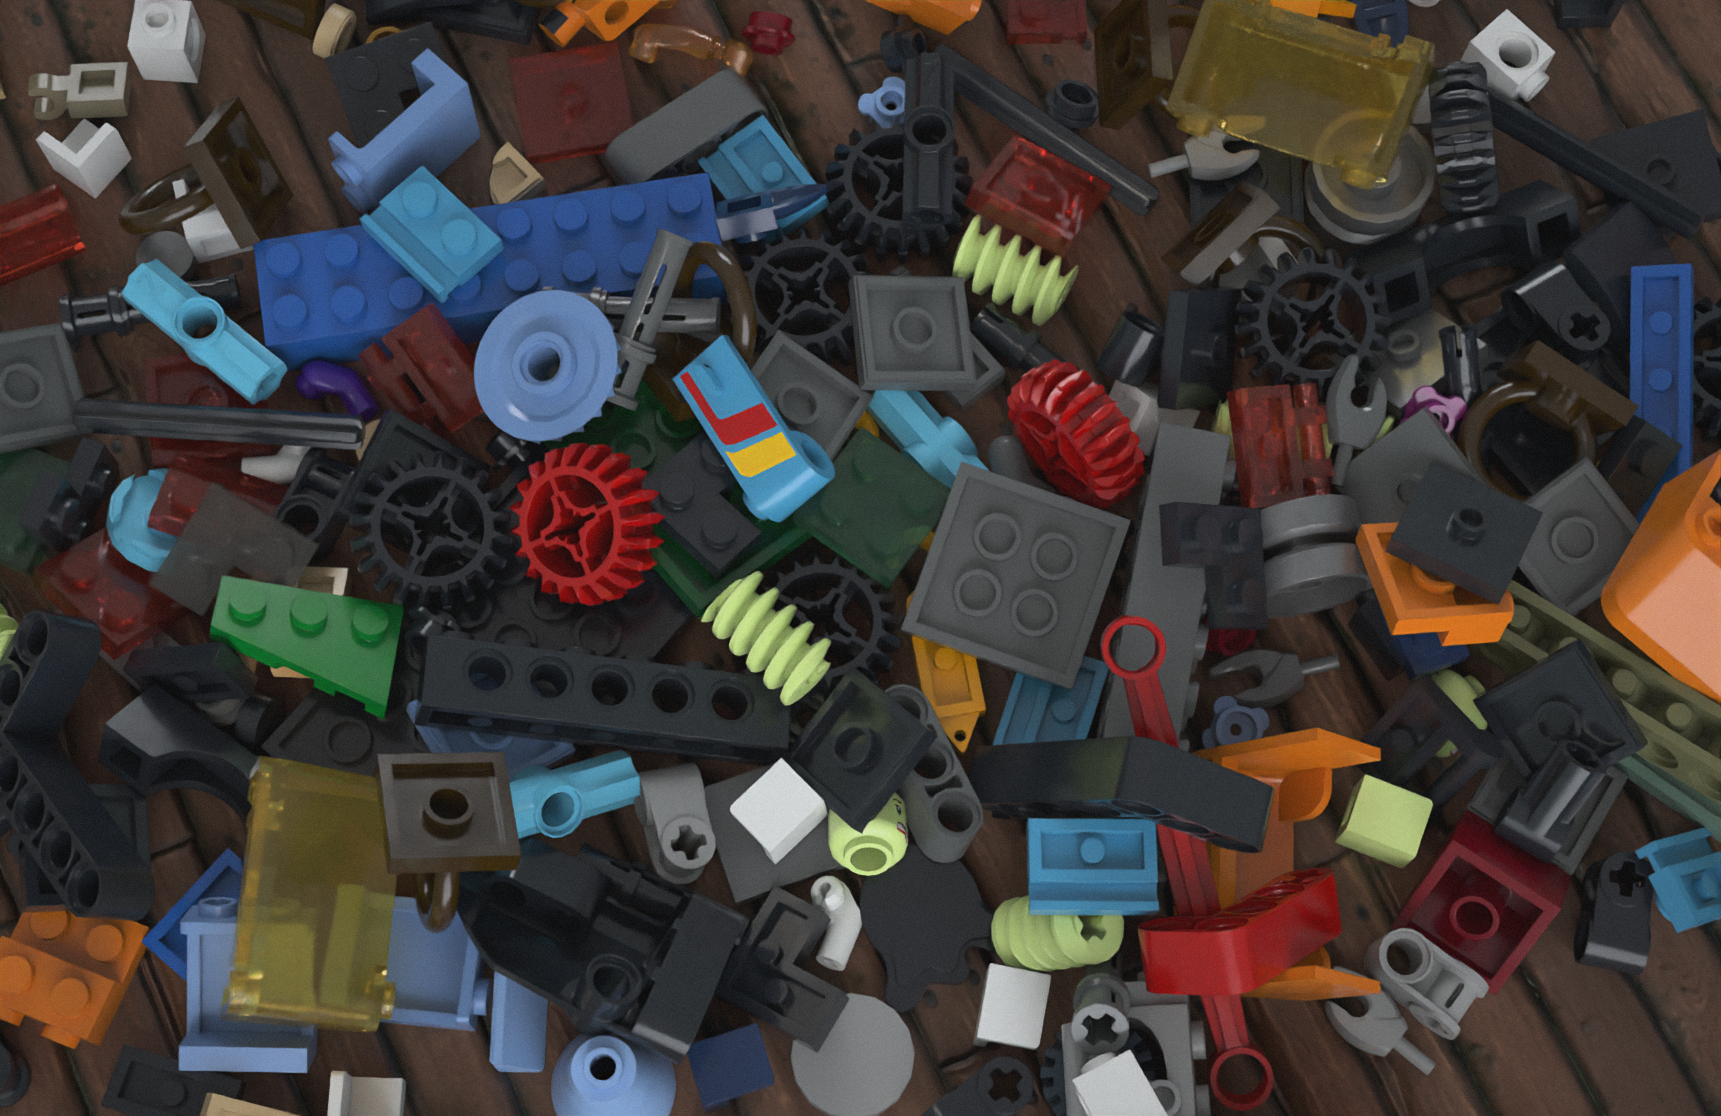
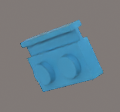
[697,115,829,244]
[360,165,504,303]
[993,656,1109,745]
[1026,818,1159,915]
[1635,827,1721,933]

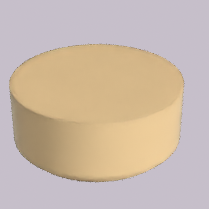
[313,3,357,59]

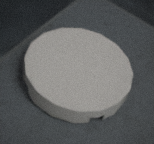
[790,993,915,1116]

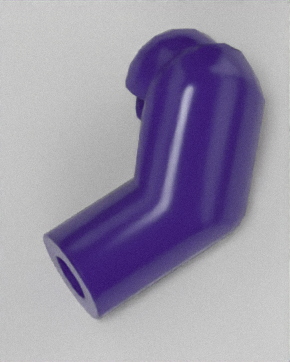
[295,360,380,422]

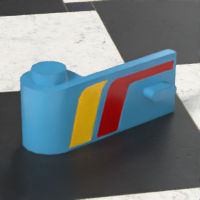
[673,335,835,523]

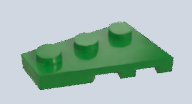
[210,575,404,719]

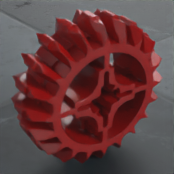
[1007,359,1145,509]
[508,442,665,606]

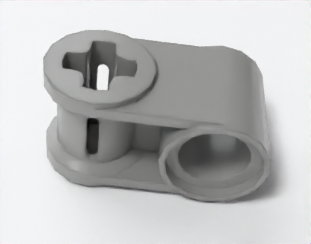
[634,762,716,886]
[1364,928,1489,1040]

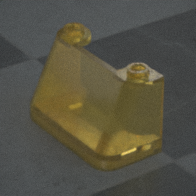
[1166,0,1436,190]
[219,756,397,1033]

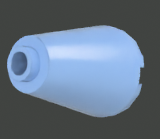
[551,1033,676,1116]

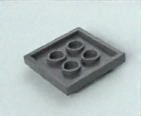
[901,462,1131,691]

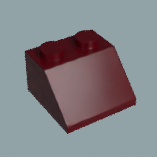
[1390,809,1572,995]

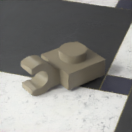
[27,62,132,120]

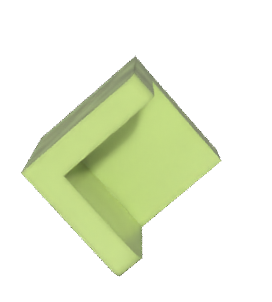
[1334,774,1433,868]

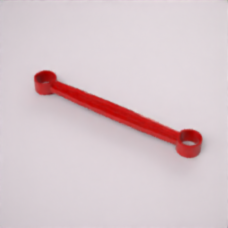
[1100,614,1274,1111]

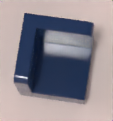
[687,1023,775,1114]

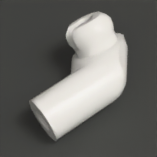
[241,445,311,486]
[811,876,862,971]

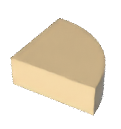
[489,142,546,205]

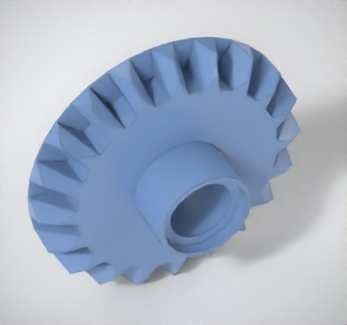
[474,290,622,444]

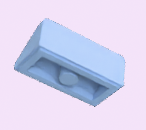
[490,971,548,1072]

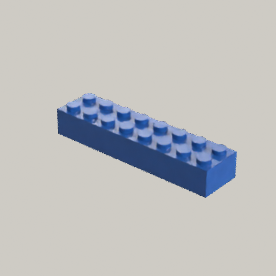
[253,172,727,372]

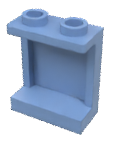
[328,48,481,214]
[318,884,492,1031]
[179,897,318,1073]

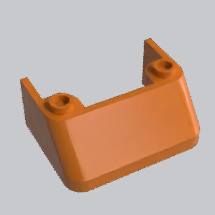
[1601,449,1721,706]
[1173,727,1381,1001]

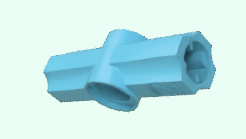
[121,259,287,405]
[866,390,989,502]
[509,750,641,839]

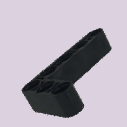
[0,610,155,921]
[968,736,1275,854]

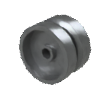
[1302,111,1436,254]
[1261,494,1373,619]

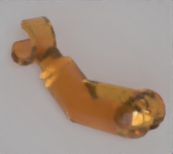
[629,23,753,76]

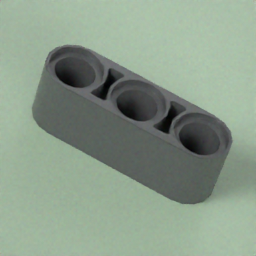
[605,68,769,185]
[885,684,984,863]

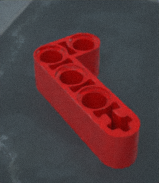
[1137,868,1342,996]

